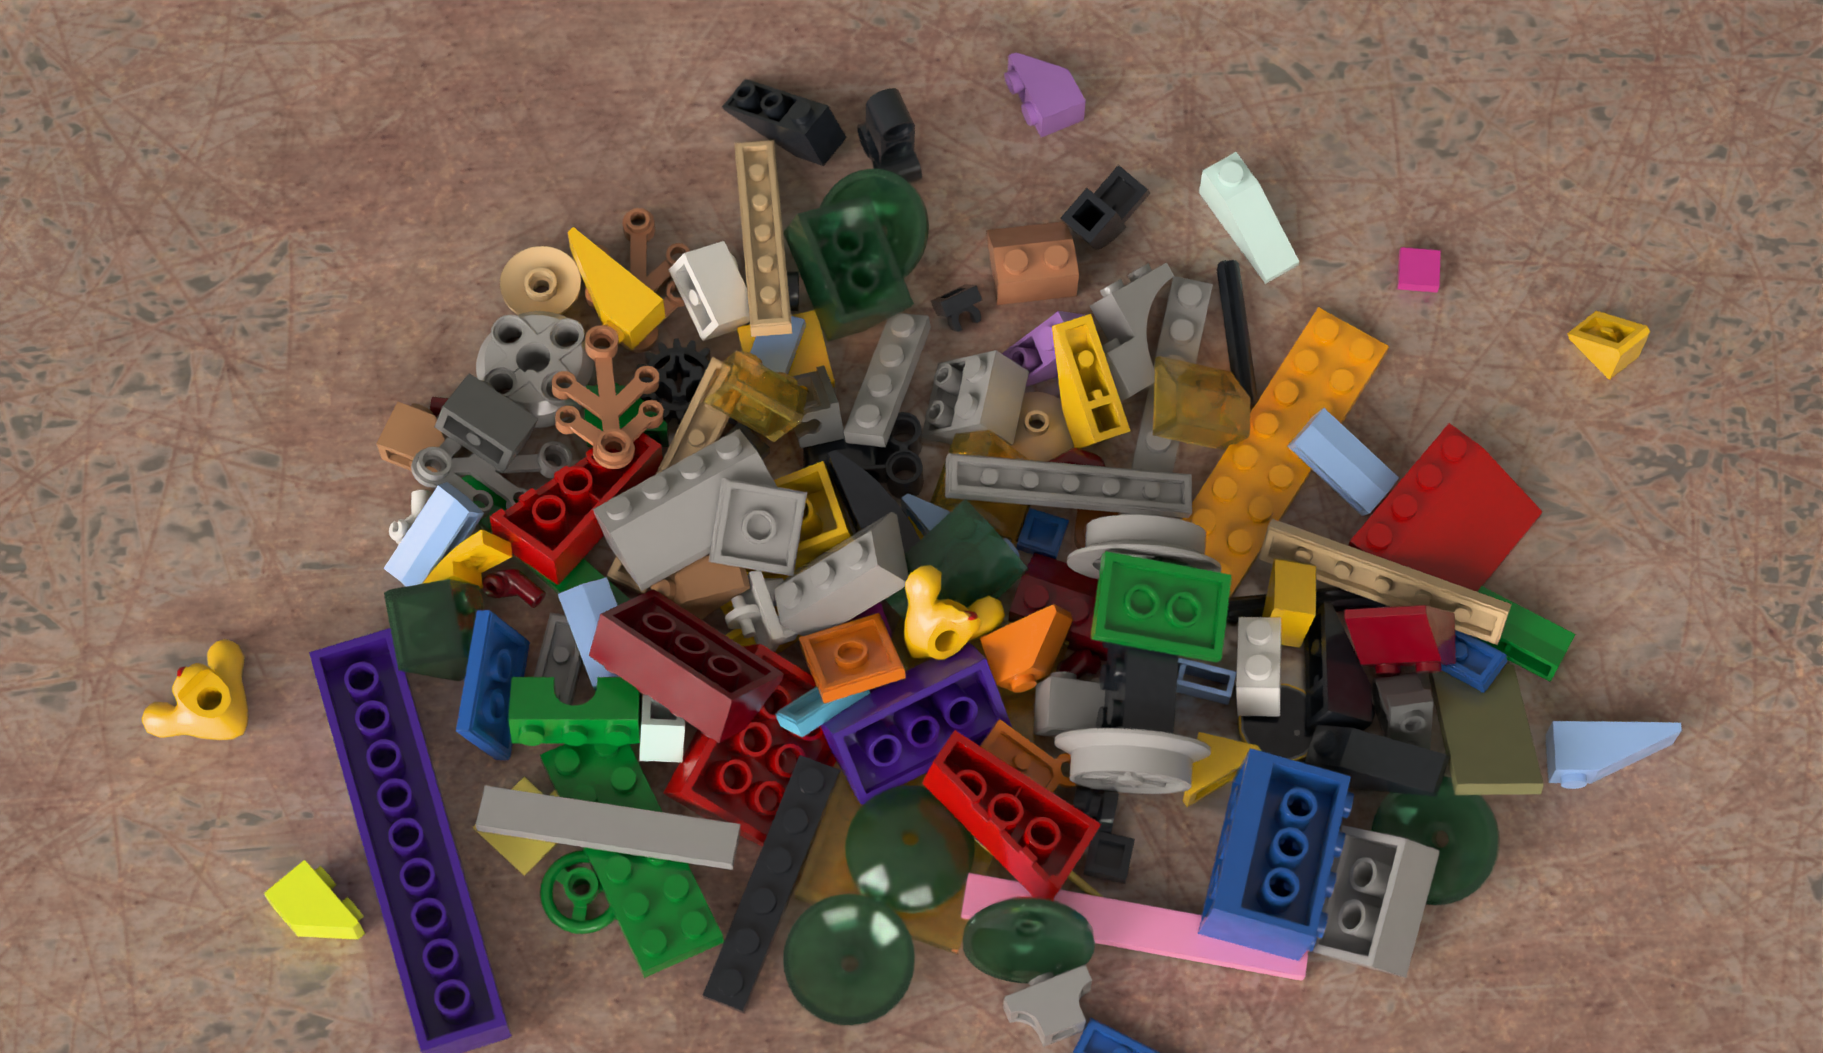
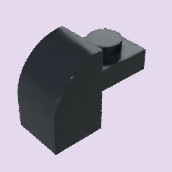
[1061,165,1150,250]

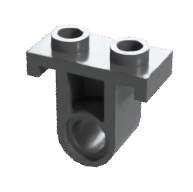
[1372,672,1433,750]

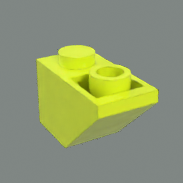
[264,860,365,939]

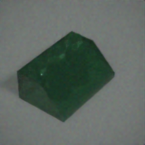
[783,195,914,342]
[884,499,1029,622]

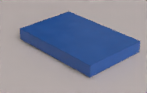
[456,610,530,760]

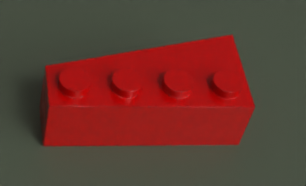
[489,426,663,585]
[922,730,1101,910]

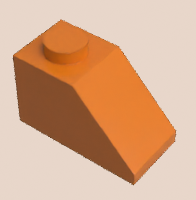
[980,604,1073,693]

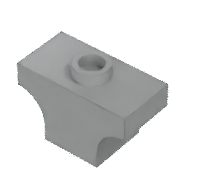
[1003,965,1092,1047]

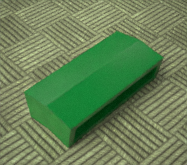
[1475,586,1576,682]

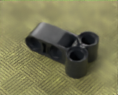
[857,88,922,192]
[803,412,924,499]

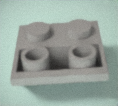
[922,350,1029,451]

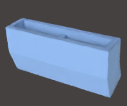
[1287,408,1399,516]
[384,482,484,596]
[558,577,619,691]
[1176,657,1237,705]

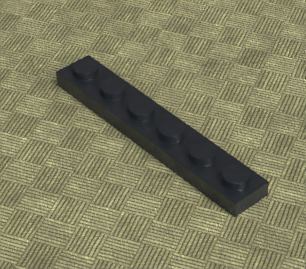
[702,755,841,1013]

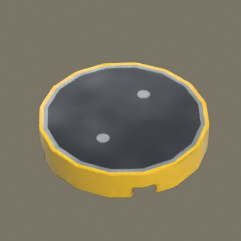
[1237,683,1314,762]

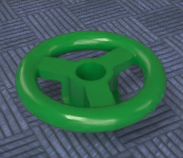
[540,850,616,934]

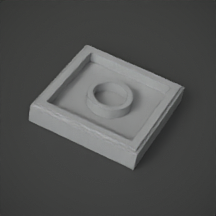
[708,478,807,576]

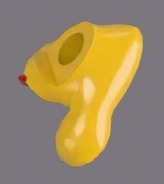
[904,565,1005,660]
[141,639,248,740]

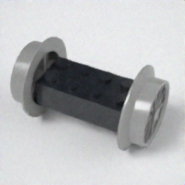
[1054,515,1221,794]

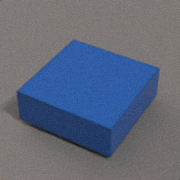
[1016,508,1069,560]

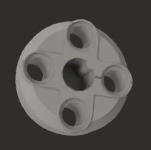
[476,311,596,428]

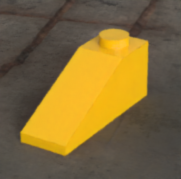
[568,227,665,350]
[1052,314,1130,448]

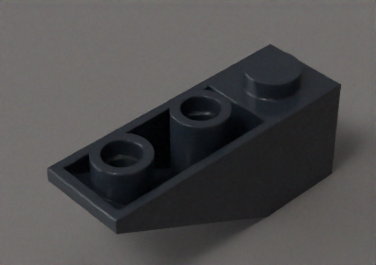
[722,79,847,166]

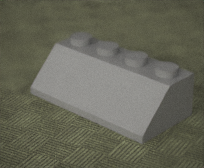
[593,429,777,591]

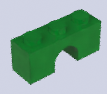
[508,677,642,746]

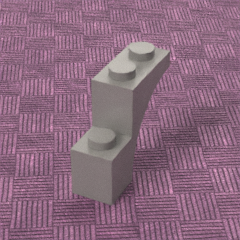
[1089,262,1174,401]

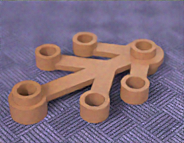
[585,208,690,353]
[552,325,664,469]

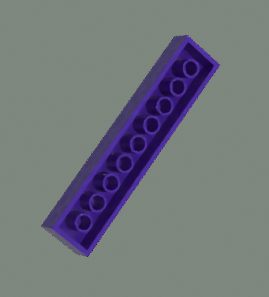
[309,628,512,1053]

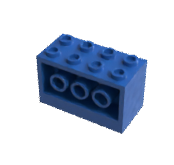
[1198,748,1354,961]

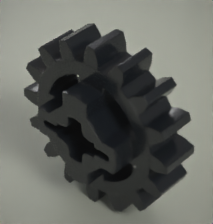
[636,338,711,425]

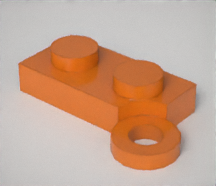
[980,719,1078,793]

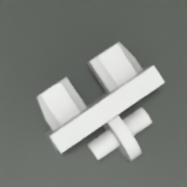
[725,570,798,652]

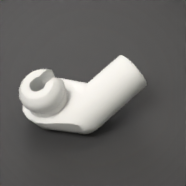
[389,490,432,544]

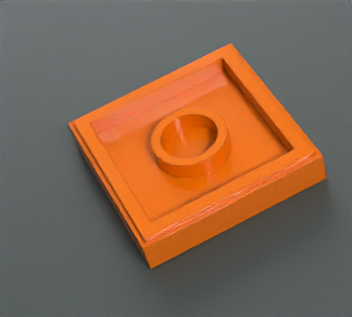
[799,613,906,704]

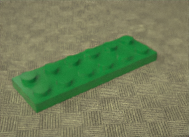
[540,744,724,978]

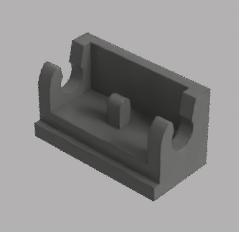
[785,366,845,448]

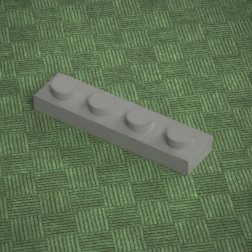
[843,312,931,447]

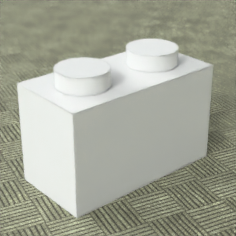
[669,241,750,341]
[1236,617,1282,716]

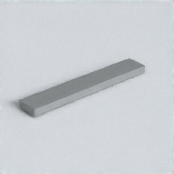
[945,453,1192,518]
[476,786,741,870]

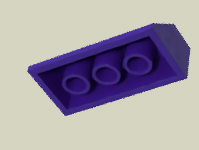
[821,641,1012,805]

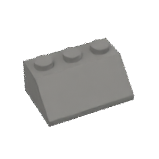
[774,512,909,636]
[1312,825,1440,978]

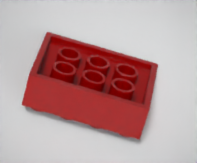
[1348,423,1543,592]
[663,643,836,847]

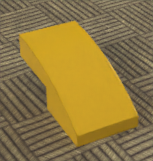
[422,530,512,603]

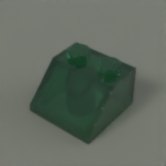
[384,579,484,682]

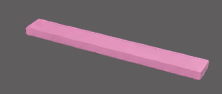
[960,873,1308,981]

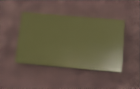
[1428,664,1544,795]

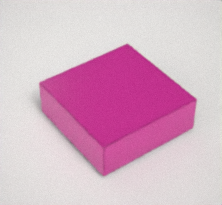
[1397,247,1441,293]

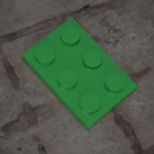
[1091,551,1232,662]

